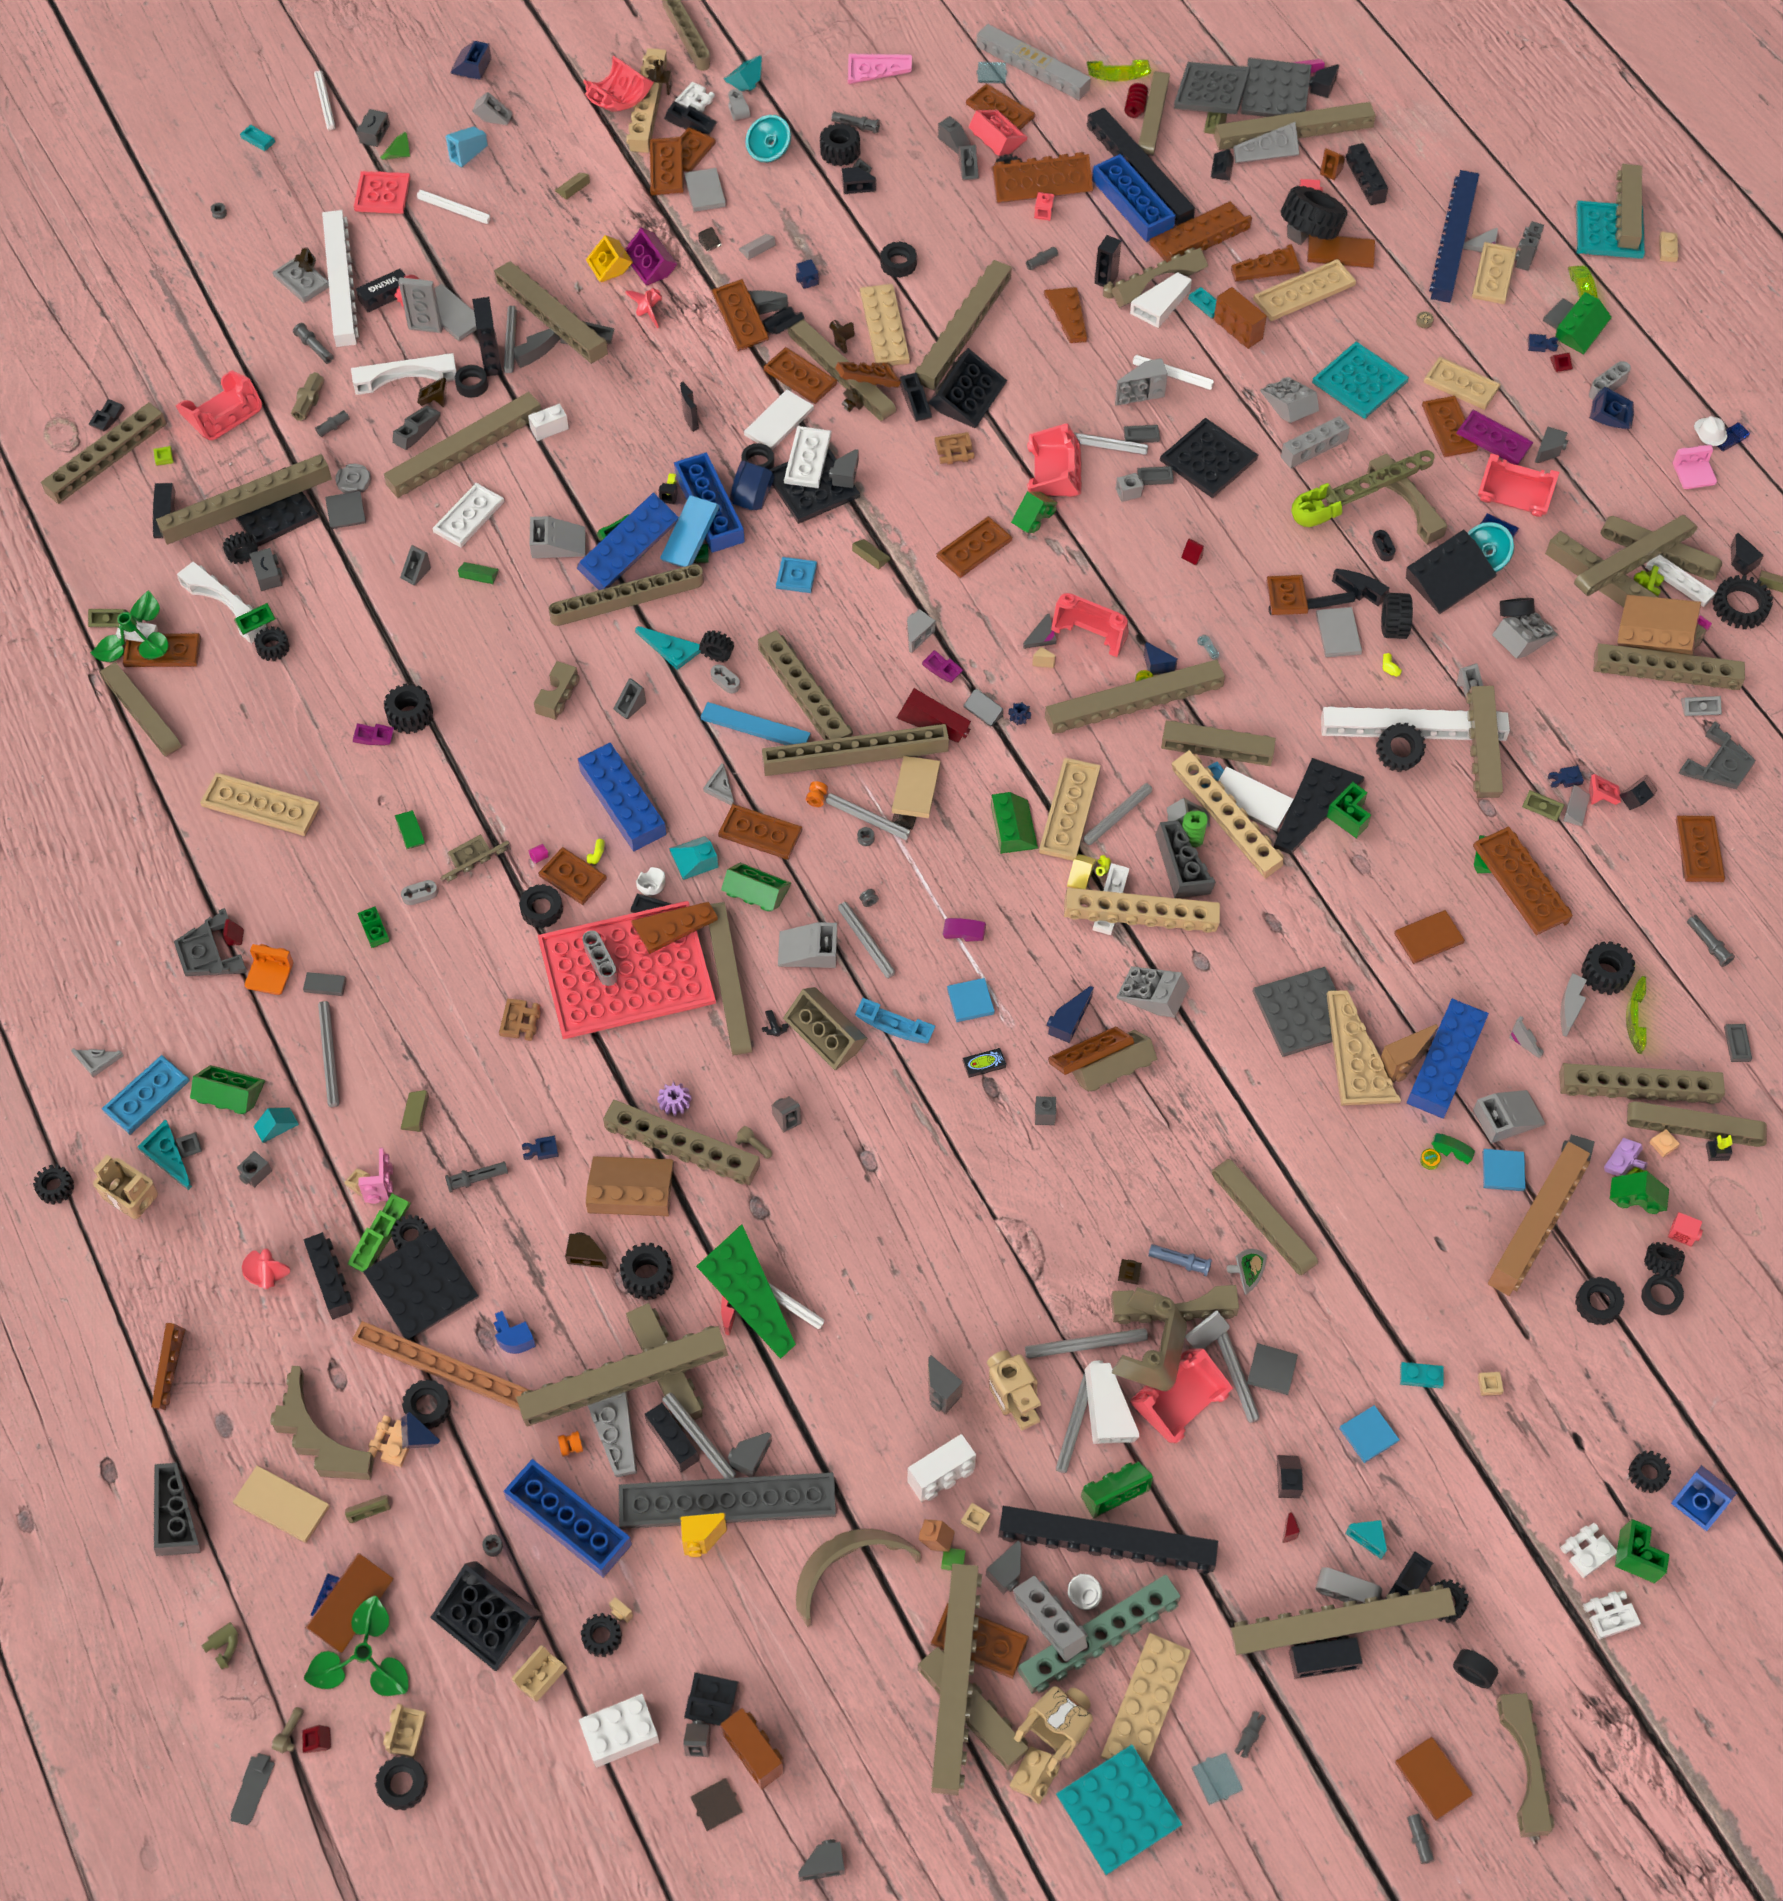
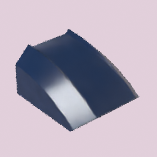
[1589,387,1634,429]
[729,461,775,510]

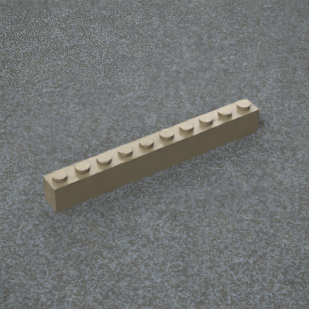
[1214,102,1376,150]
[915,260,1012,390]
[494,261,608,364]
[384,392,541,498]
[156,454,332,545]
[1545,531,1707,649]
[1045,659,1225,734]
[762,724,949,776]
[516,1326,728,1427]
[931,1563,982,1795]
[1230,1585,1456,1656]

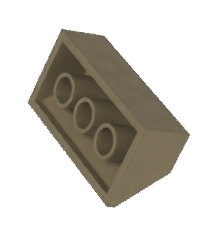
[783,987,868,1070]
[1072,1029,1157,1092]

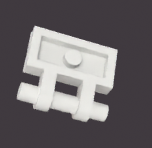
[675,82,715,112]
[1560,1523,1617,1578]
[1583,1590,1641,1640]

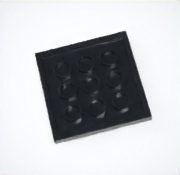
[1160,417,1258,499]
[769,448,860,524]
[235,467,319,547]
[363,1228,479,1340]

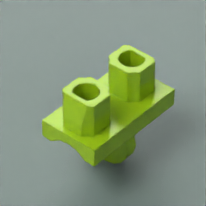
[1633,565,1664,596]

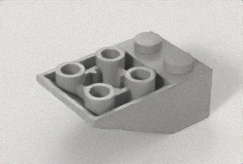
[1115,358,1168,406]
[1260,377,1319,423]
[530,516,585,558]
[1492,612,1558,659]
[778,922,837,968]
[1117,966,1190,1018]
[1473,1090,1545,1144]

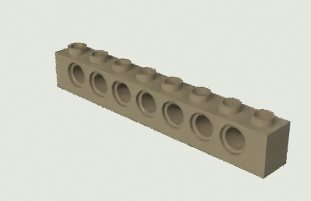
[41,403,166,504]
[758,630,853,740]
[1593,643,1745,690]
[1559,1063,1725,1104]
[603,1099,760,1185]

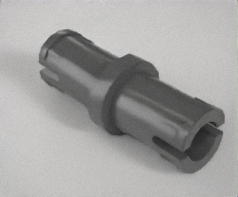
[1026,247,1058,270]
[315,410,350,437]
[1234,1711,1266,1758]
[1407,1814,1435,1864]

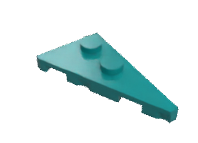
[635,626,701,670]
[137,1120,192,1190]

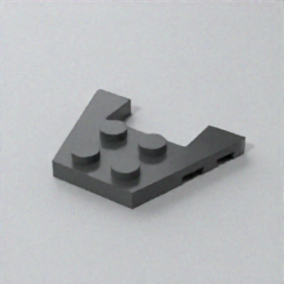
[1679,722,1756,789]
[174,908,247,976]

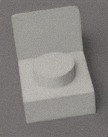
[1457,663,1483,698]

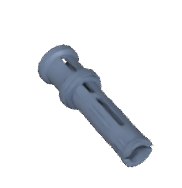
[1148,1244,1212,1277]

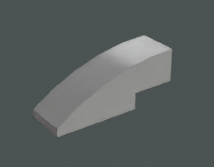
[1560,973,1587,1037]

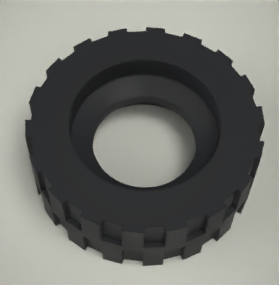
[880,241,917,278]
[519,884,563,928]
[1575,1277,1625,1325]
[402,1379,451,1429]
[375,1756,428,1810]

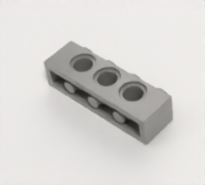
[1281,416,1350,469]
[1013,1575,1087,1661]

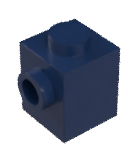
[795,259,819,289]

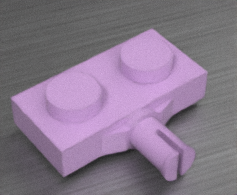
[1604,1138,1648,1176]

